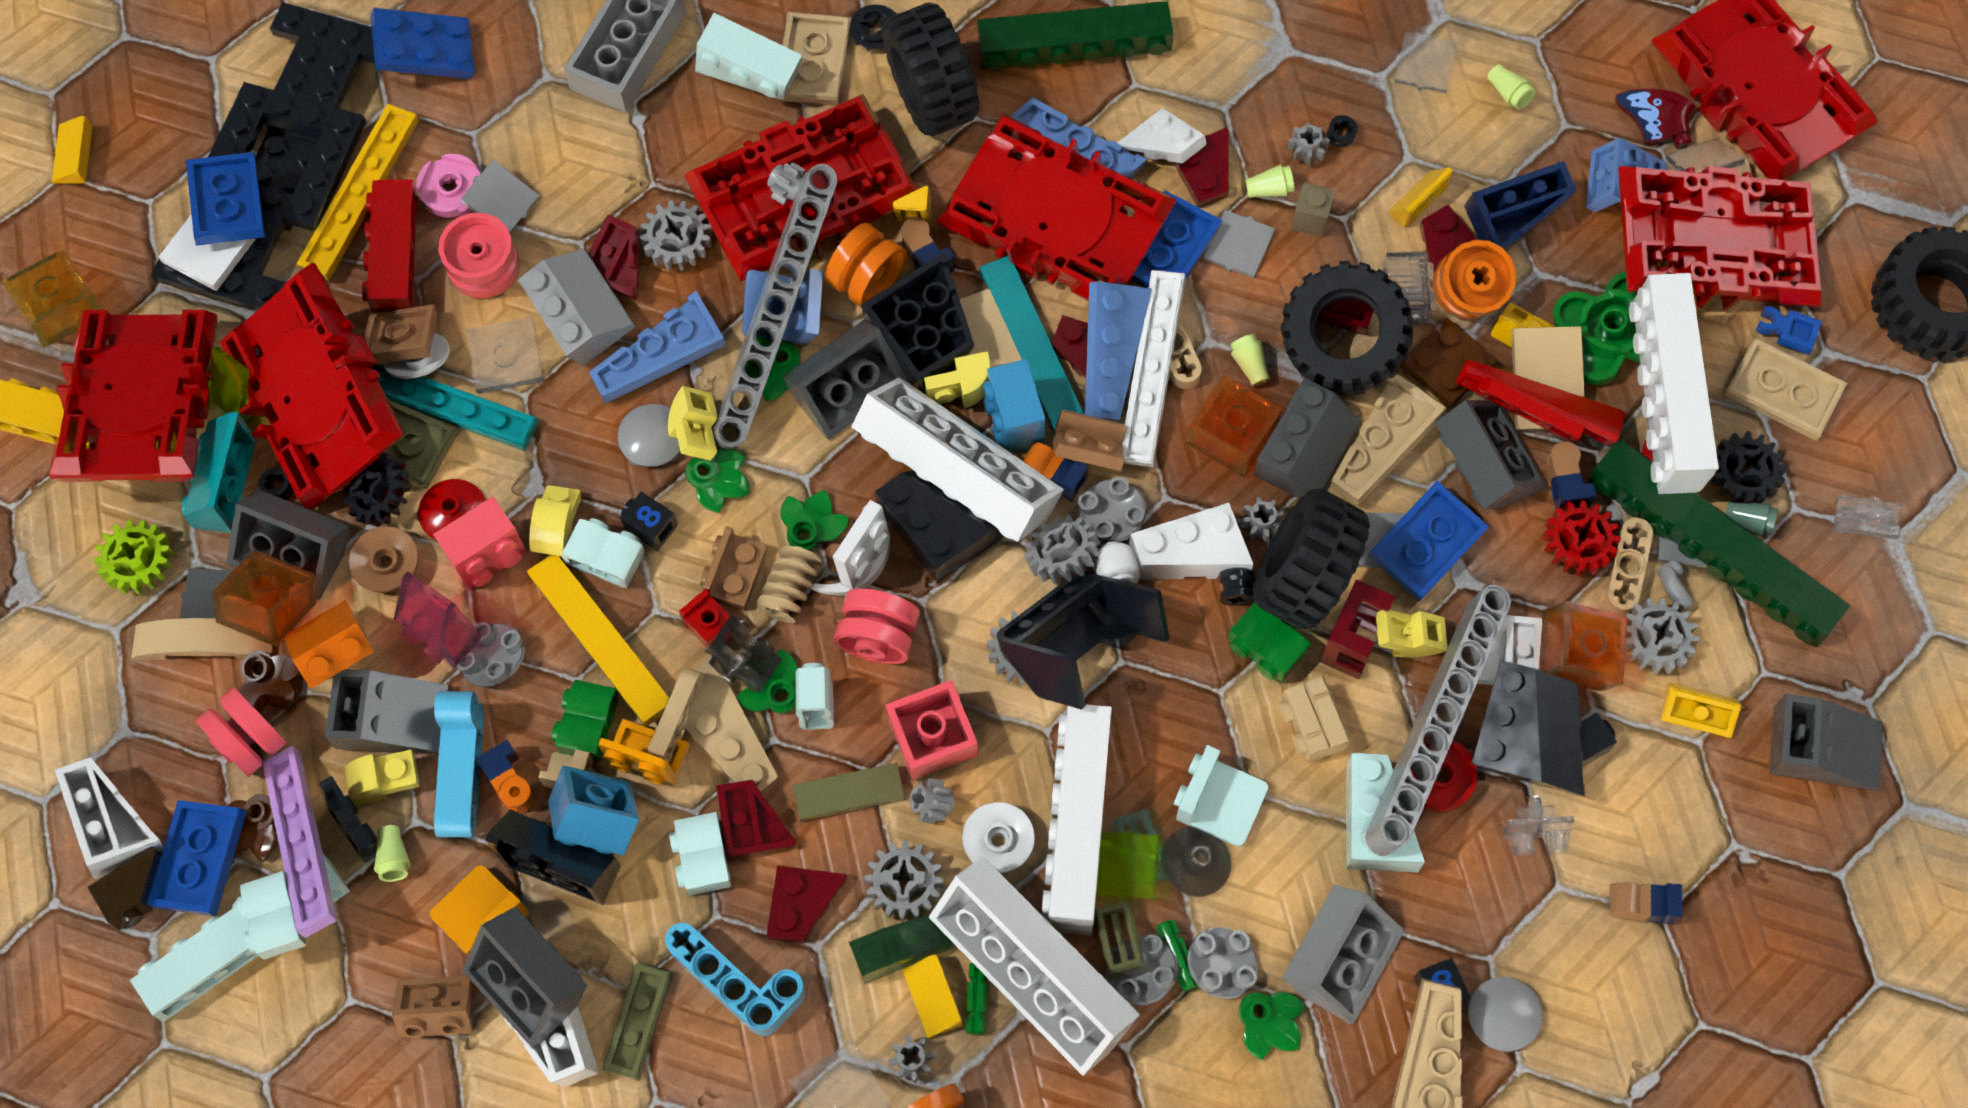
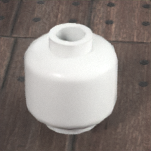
[1092,542,1141,584]

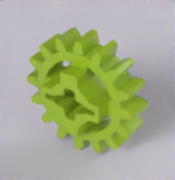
[93,519,174,594]

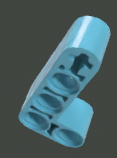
[434,691,484,837]
[665,923,806,1036]

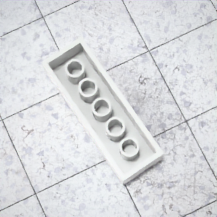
[1629,273,1719,494]
[852,377,1064,542]
[1042,704,1111,936]
[929,856,1140,1076]

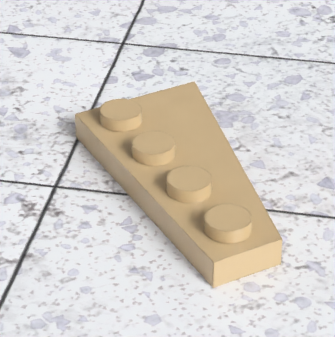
[1331,374,1446,506]
[666,654,779,795]
[1391,978,1462,1108]

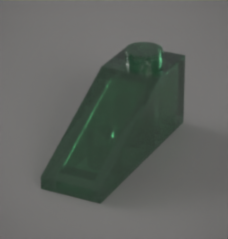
[849,915,957,985]

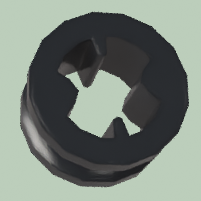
[1327,115,1358,148]
[259,468,294,500]

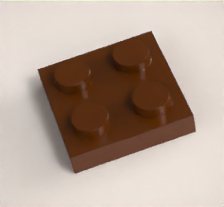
[1400,317,1497,409]

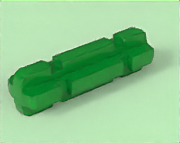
[1156,919,1198,991]
[965,962,988,1036]

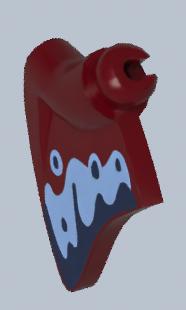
[1615,89,1695,150]

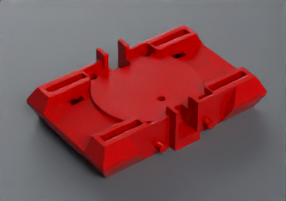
[1651,0,1879,180]
[684,94,918,282]
[936,113,1177,301]
[1618,166,1821,310]
[219,263,405,511]
[49,310,218,482]

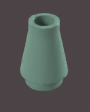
[1725,501,1778,537]

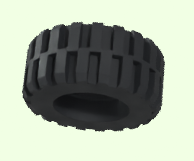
[881,2,979,136]
[1871,226,1968,361]
[1281,261,1413,396]
[1252,489,1370,629]

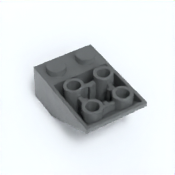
[325,669,450,754]
[1769,694,1883,791]

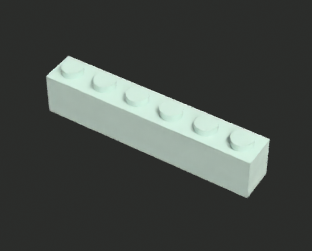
[130,854,350,1022]

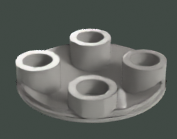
[618,404,681,467]
[1077,477,1146,543]
[456,622,525,687]
[1187,927,1258,999]
[1106,934,1178,1005]
[1467,977,1543,1053]

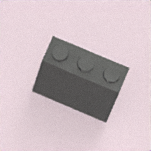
[782,320,909,440]
[1253,377,1361,499]
[1435,400,1549,509]
[226,489,349,600]
[462,907,587,1049]

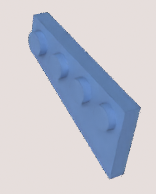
[1010,97,1147,179]
[1085,281,1152,421]
[589,291,726,404]

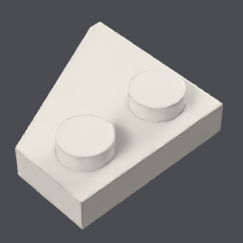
[1117,108,1207,163]
[1477,615,1542,685]

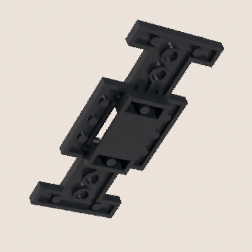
[151,2,375,311]

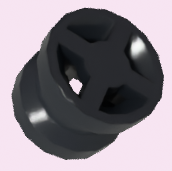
[1219,568,1254,606]

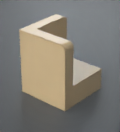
[538,749,595,789]

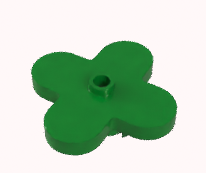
[1553,272,1640,385]

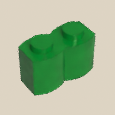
[1228,602,1311,682]
[551,679,619,762]

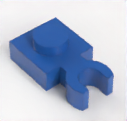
[1755,306,1822,355]

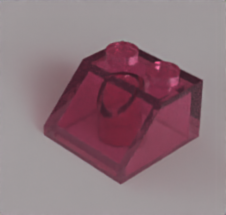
[394,571,482,668]

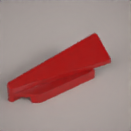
[1455,360,1625,446]

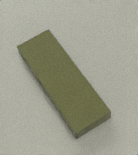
[792,763,905,822]
[602,963,673,1081]

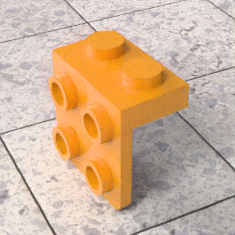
[598,719,690,785]
[430,865,530,956]

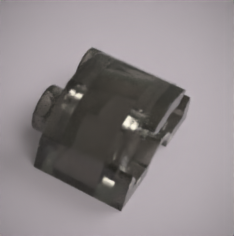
[705,615,782,692]

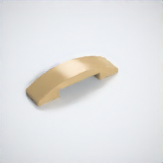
[131,618,276,660]

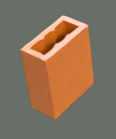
[284,600,374,689]

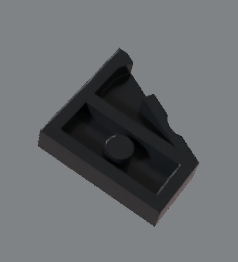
[319,775,378,863]

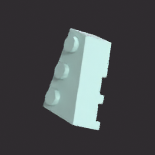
[695,13,802,100]
[1346,753,1425,873]

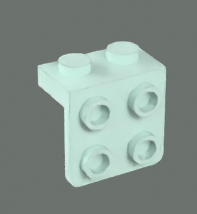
[1174,745,1268,847]

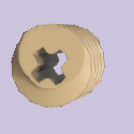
[757,546,823,623]

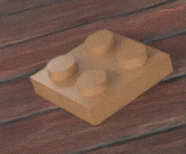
[364,305,438,365]

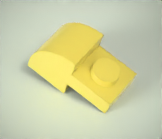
[924,351,990,408]
[668,386,718,461]
[529,485,581,556]
[1376,610,1448,658]
[345,749,420,806]

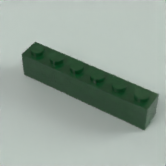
[977,1,1173,70]

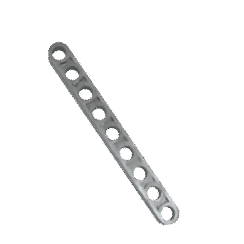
[712,164,837,449]
[1365,585,1511,856]

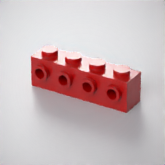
[362,179,418,313]

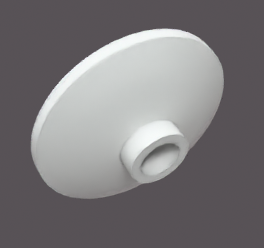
[384,333,450,379]
[962,802,1035,874]

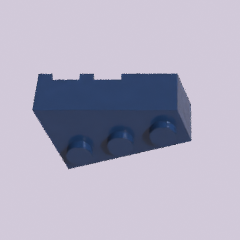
[1464,161,1577,251]

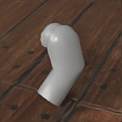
[1658,560,1694,611]

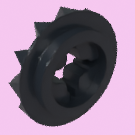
[850,4,896,51]

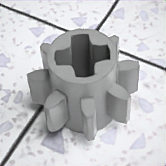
[1287,122,1330,166]
[767,162,806,205]
[1240,497,1284,543]
[910,778,954,824]
[888,1034,935,1083]

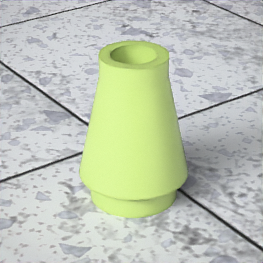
[1487,64,1535,110]
[1245,164,1295,198]
[1231,334,1271,387]
[374,825,411,882]

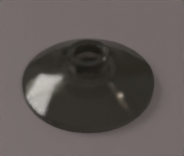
[1160,827,1231,897]

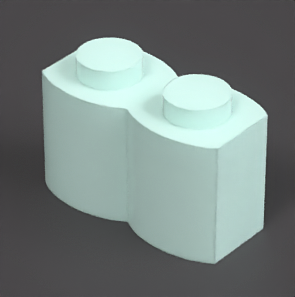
[561,518,645,588]
[795,663,834,730]
[669,812,732,896]
[237,871,307,960]

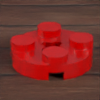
[1411,741,1477,813]

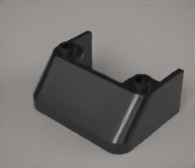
[996,573,1170,710]

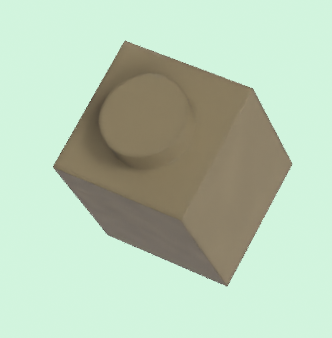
[1291,182,1335,237]

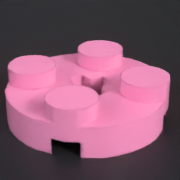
[416,154,481,218]

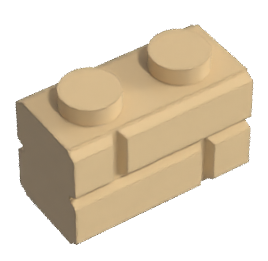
[1279,676,1351,763]

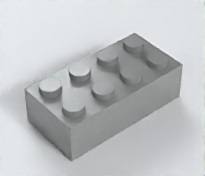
[564,0,686,114]

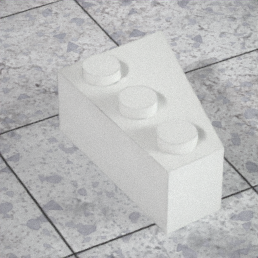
[1129,503,1253,579]
[55,757,163,879]
[504,1006,599,1087]

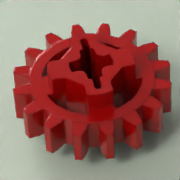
[1542,500,1621,576]

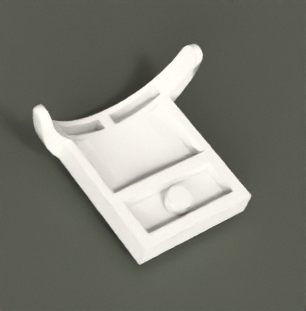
[811,500,891,596]

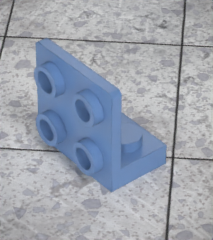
[1585,137,1667,212]
[742,269,823,346]

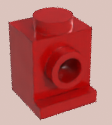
[679,589,736,651]

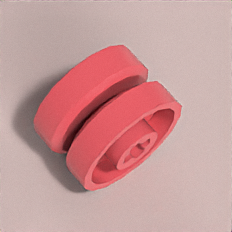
[438,213,520,299]
[833,588,920,664]
[195,686,287,777]

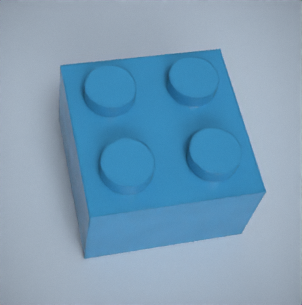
[982,359,1045,455]
[548,765,639,855]

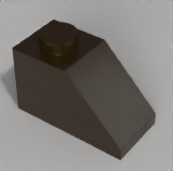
[87,847,161,930]

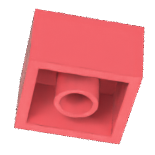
[433,496,527,590]
[885,680,978,781]

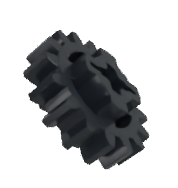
[1711,431,1787,503]
[343,452,411,527]

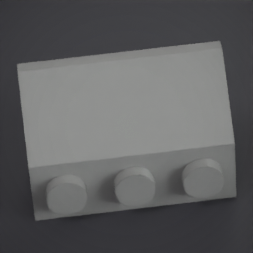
[518,249,636,366]
[1282,885,1404,1024]

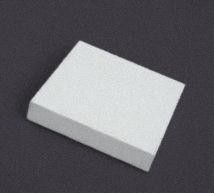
[159,215,255,291]

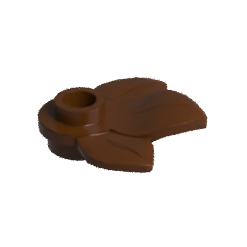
[240,650,300,713]
[227,794,278,862]

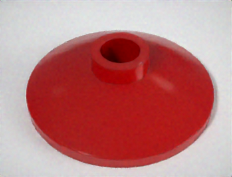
[418,479,486,541]

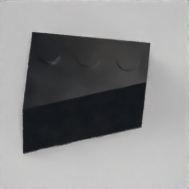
[861,252,974,394]
[875,470,1005,583]
[1472,660,1585,797]
[484,809,621,905]

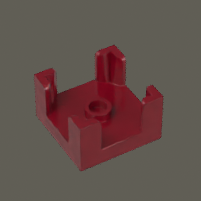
[1320,579,1396,680]

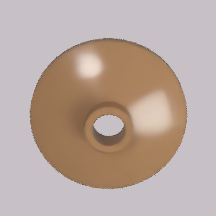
[349,526,419,593]

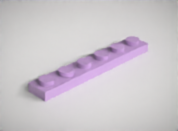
[262,746,337,938]

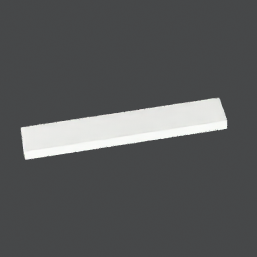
[1121,270,1186,467]

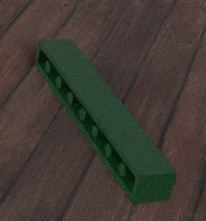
[1588,439,1850,648]

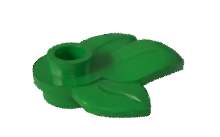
[744,337,801,402]
[685,449,750,513]
[780,490,849,551]
[736,649,798,713]
[1238,991,1305,1060]

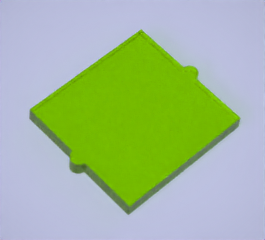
[208,346,249,420]
[1096,830,1160,901]

